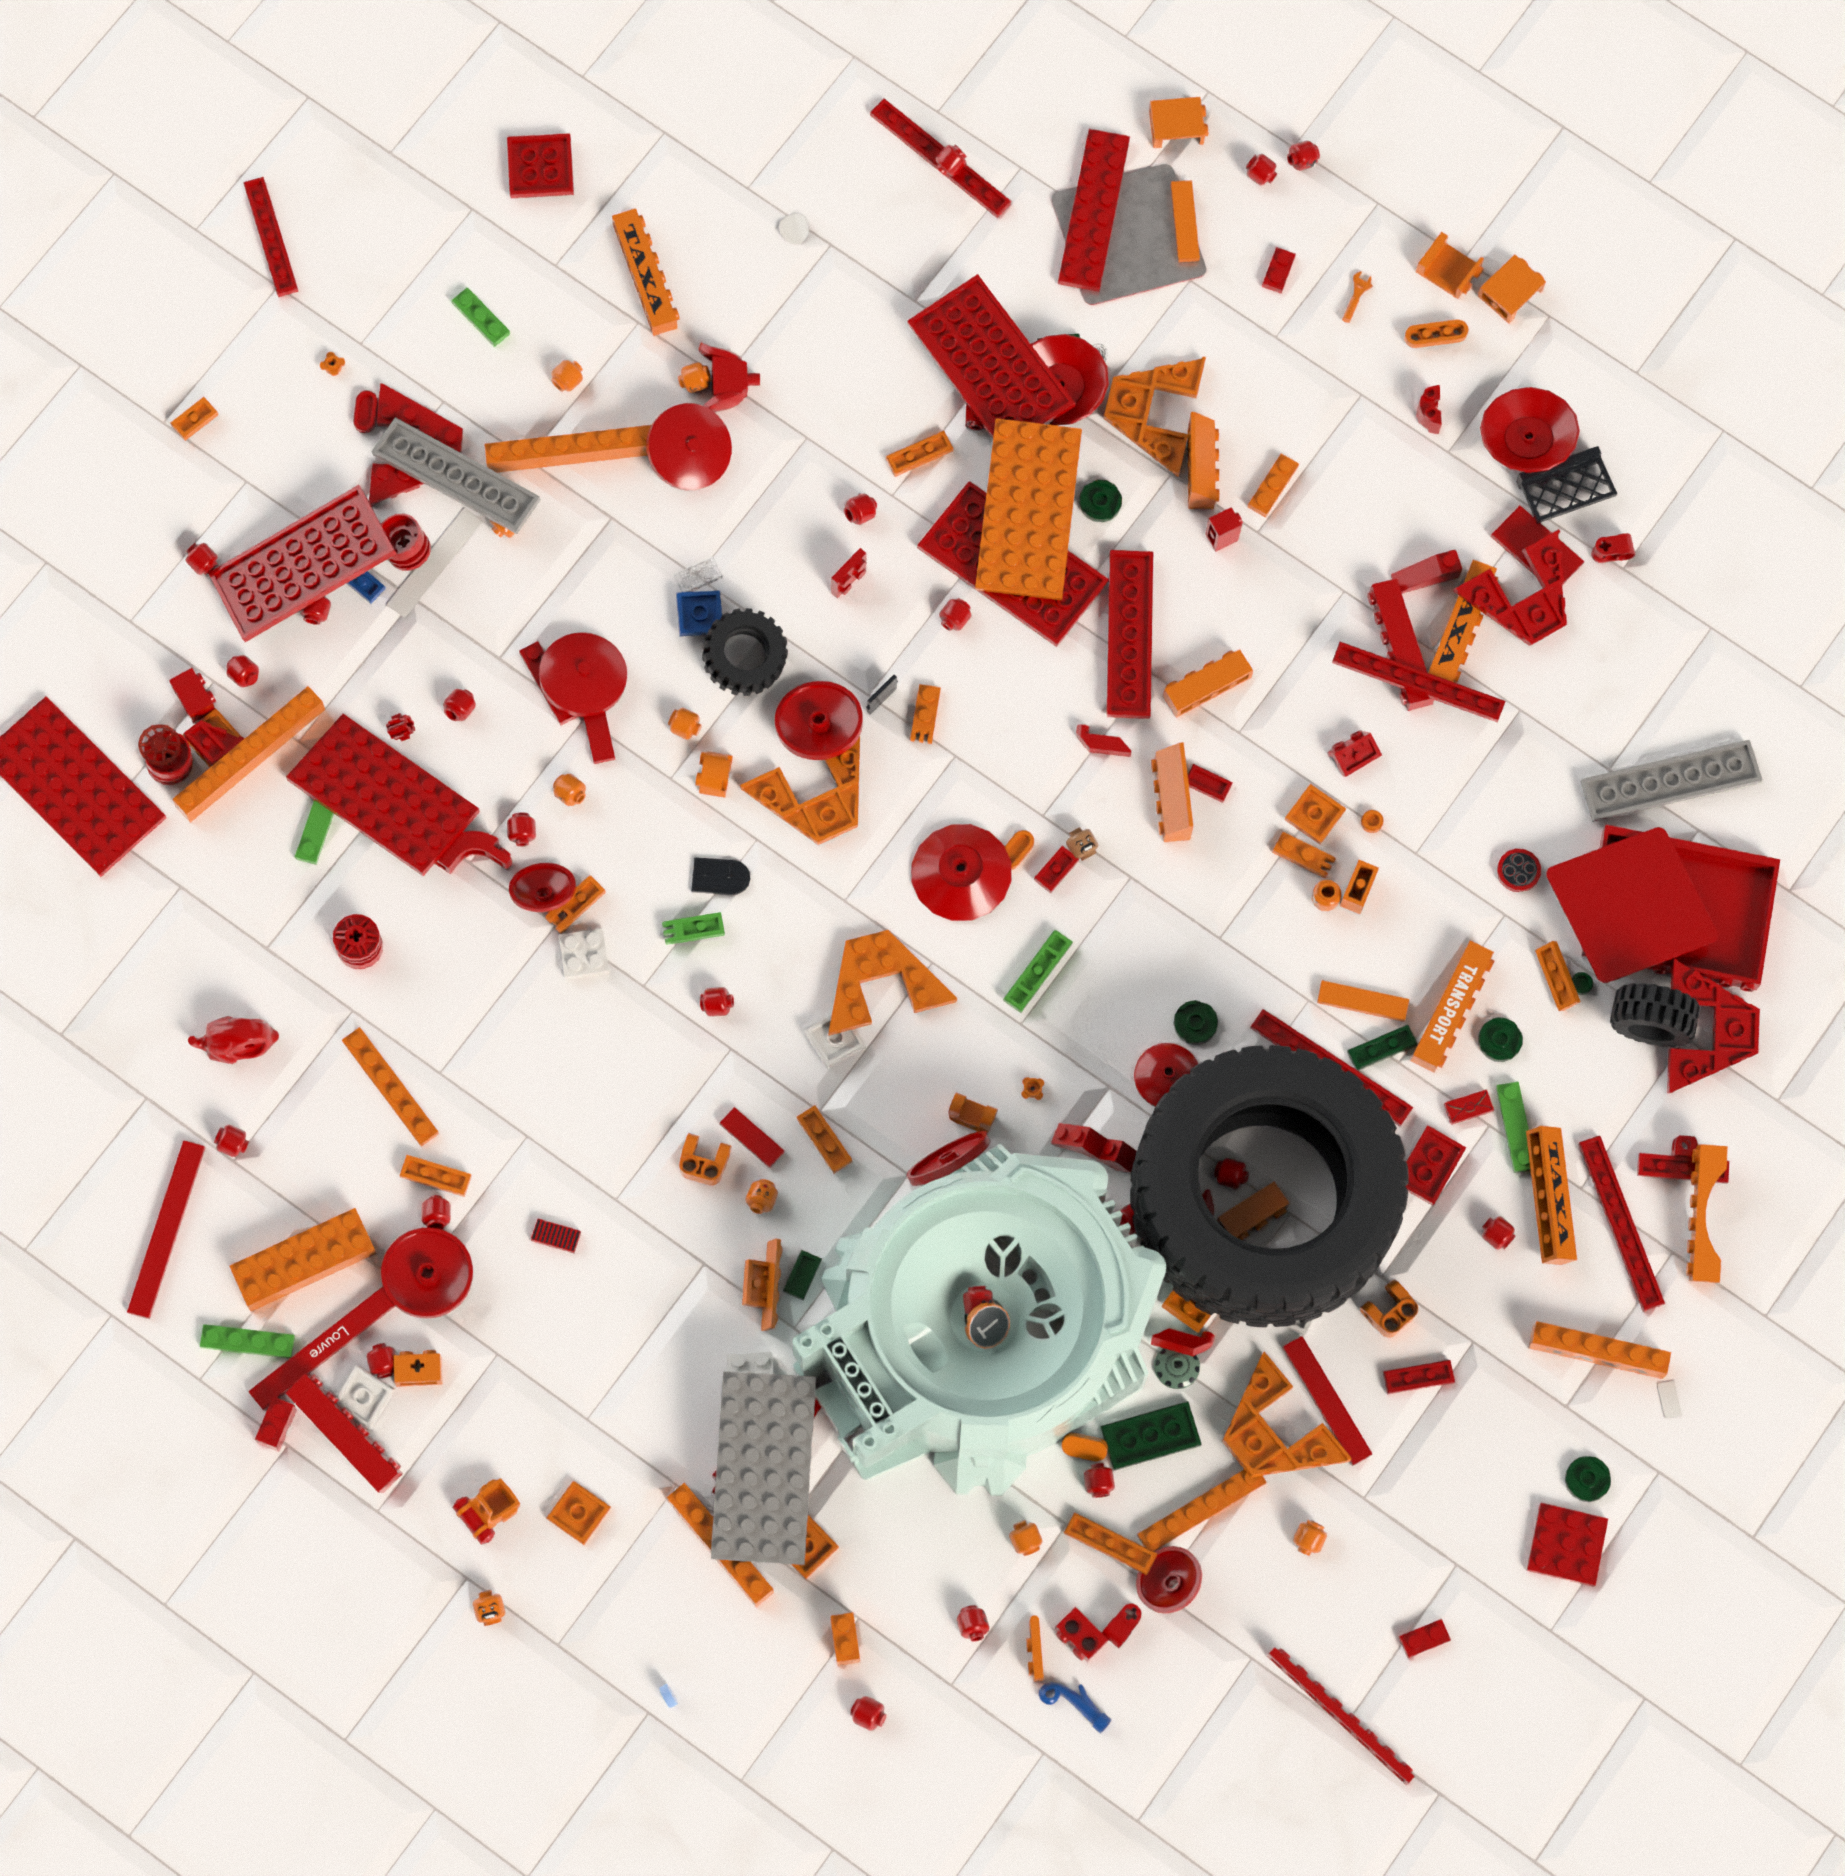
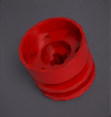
[381,513,431,571]
[144,730,193,785]
[333,914,383,969]

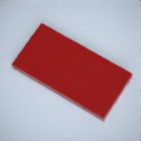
[1490,505,1585,586]

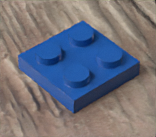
[676,590,722,637]

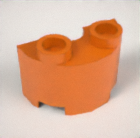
[695,751,733,798]

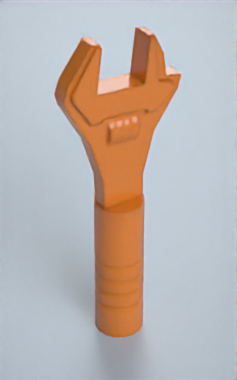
[1342,271,1373,323]

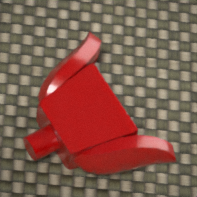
[698,342,760,413]

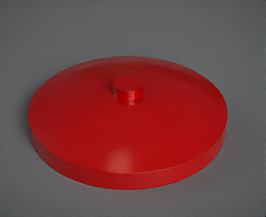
[646,403,732,491]
[539,632,627,717]
[775,681,863,760]
[906,1131,991,1186]
[381,1227,473,1319]

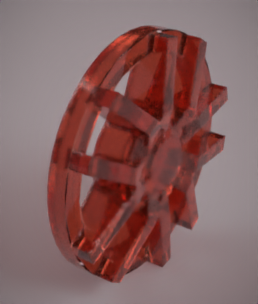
[138,724,181,765]

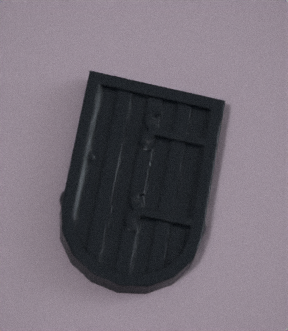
[691,857,751,895]

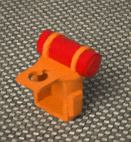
[452,1478,520,1545]

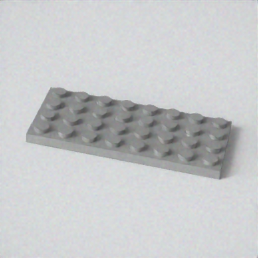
[711,1371,817,1565]

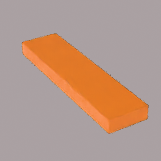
[1170,180,1200,262]
[1317,980,1409,1022]
[1064,1512,1157,1575]

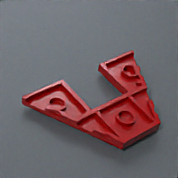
[369,383,464,507]
[1453,529,1567,646]
[1667,959,1760,1094]

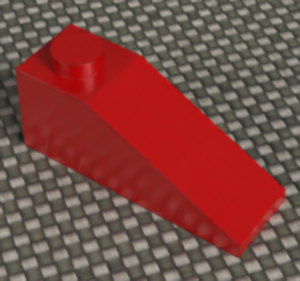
[1391,549,1463,594]

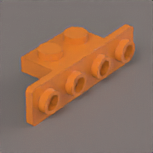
[742,1238,783,1331]

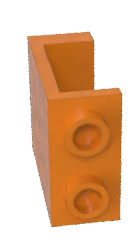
[1149,97,1208,149]
[1416,231,1484,299]
[1478,254,1546,324]

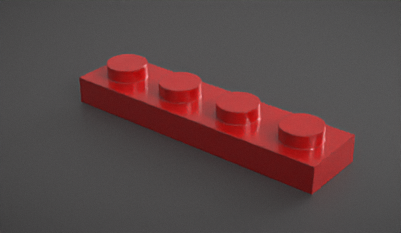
[519,641,579,726]

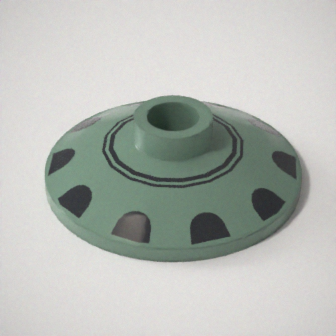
[1154,1348,1200,1389]

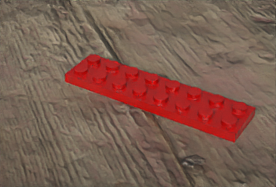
[1058,129,1130,292]
[1106,550,1154,719]

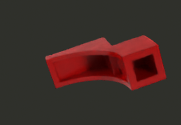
[1051,1123,1137,1173]

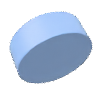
[659,1684,678,1708]

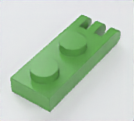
[662,912,725,945]

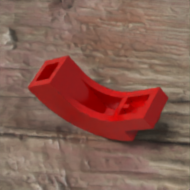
[435,831,513,875]

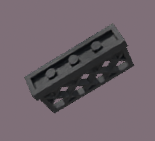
[1516,446,1618,524]

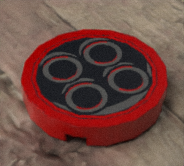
[1497,848,1541,892]

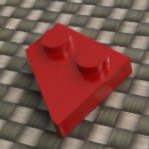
[184,720,245,766]

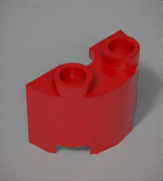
[1416,385,1442,435]

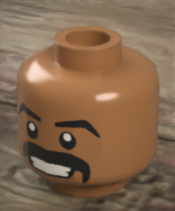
[1066,827,1099,861]

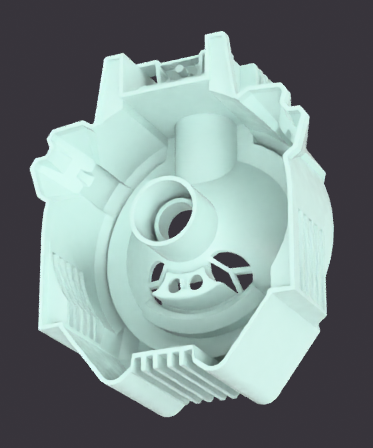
[792,1144,1166,1496]

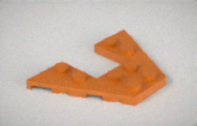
[1104,356,1206,477]
[740,736,860,845]
[828,930,957,1036]
[1222,1351,1352,1477]

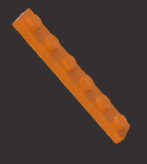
[342,1027,439,1147]
[1137,1470,1267,1552]

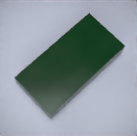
[783,1250,822,1301]

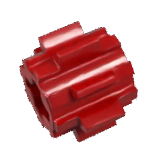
[386,713,416,742]

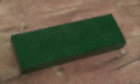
[1347,1025,1418,1071]

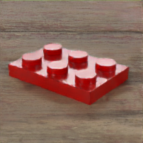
[1406,1125,1467,1206]

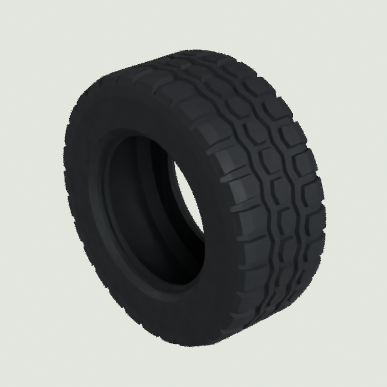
[1130,1045,1409,1328]

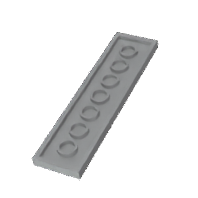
[371,418,541,534]
[1580,739,1763,822]

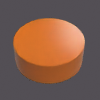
[1361,810,1384,833]

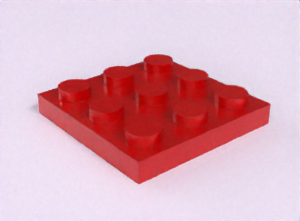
[507,133,574,199]
[1526,1502,1609,1587]

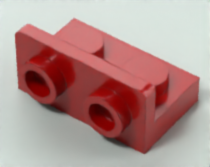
[1327,730,1382,777]

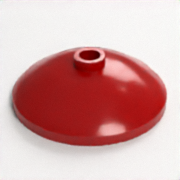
[509,863,576,912]
[1134,1043,1199,1107]
[1136,1546,1202,1614]

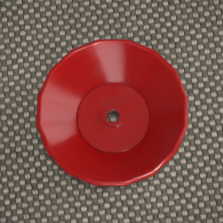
[1031,334,1109,426]
[1480,387,1580,473]
[911,824,1012,921]

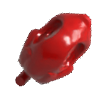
[188,1016,279,1065]

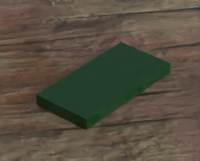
[1100,1401,1202,1471]

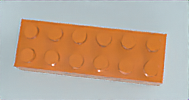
[229,1208,377,1312]

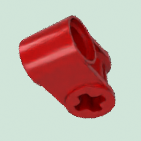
[1591,533,1636,563]
[1102,1603,1142,1649]

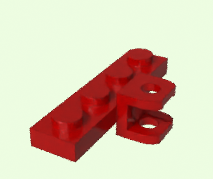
[1637,1135,1730,1184]

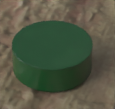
[1572,972,1593,995]

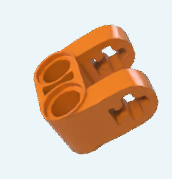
[948,1092,998,1134]
[679,1133,732,1186]
[1359,1279,1418,1338]

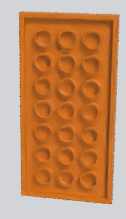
[975,419,1082,600]

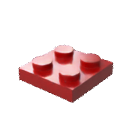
[831,547,867,599]

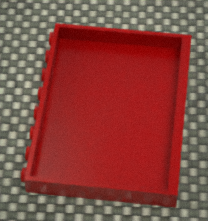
[1581,824,1781,992]

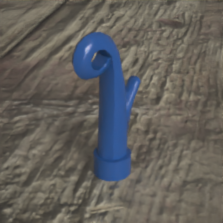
[1039,1682,1112,1734]

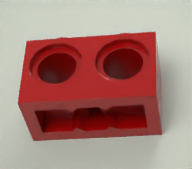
[1055,1606,1108,1663]

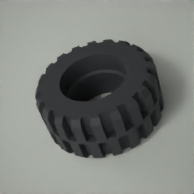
[702,608,788,696]
[1610,983,1700,1047]

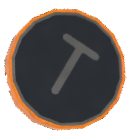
[965,1303,1010,1349]

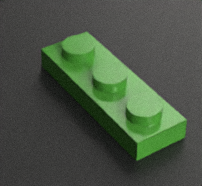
[451,287,510,347]

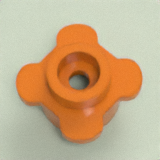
[320,352,345,376]
[1021,1077,1045,1100]

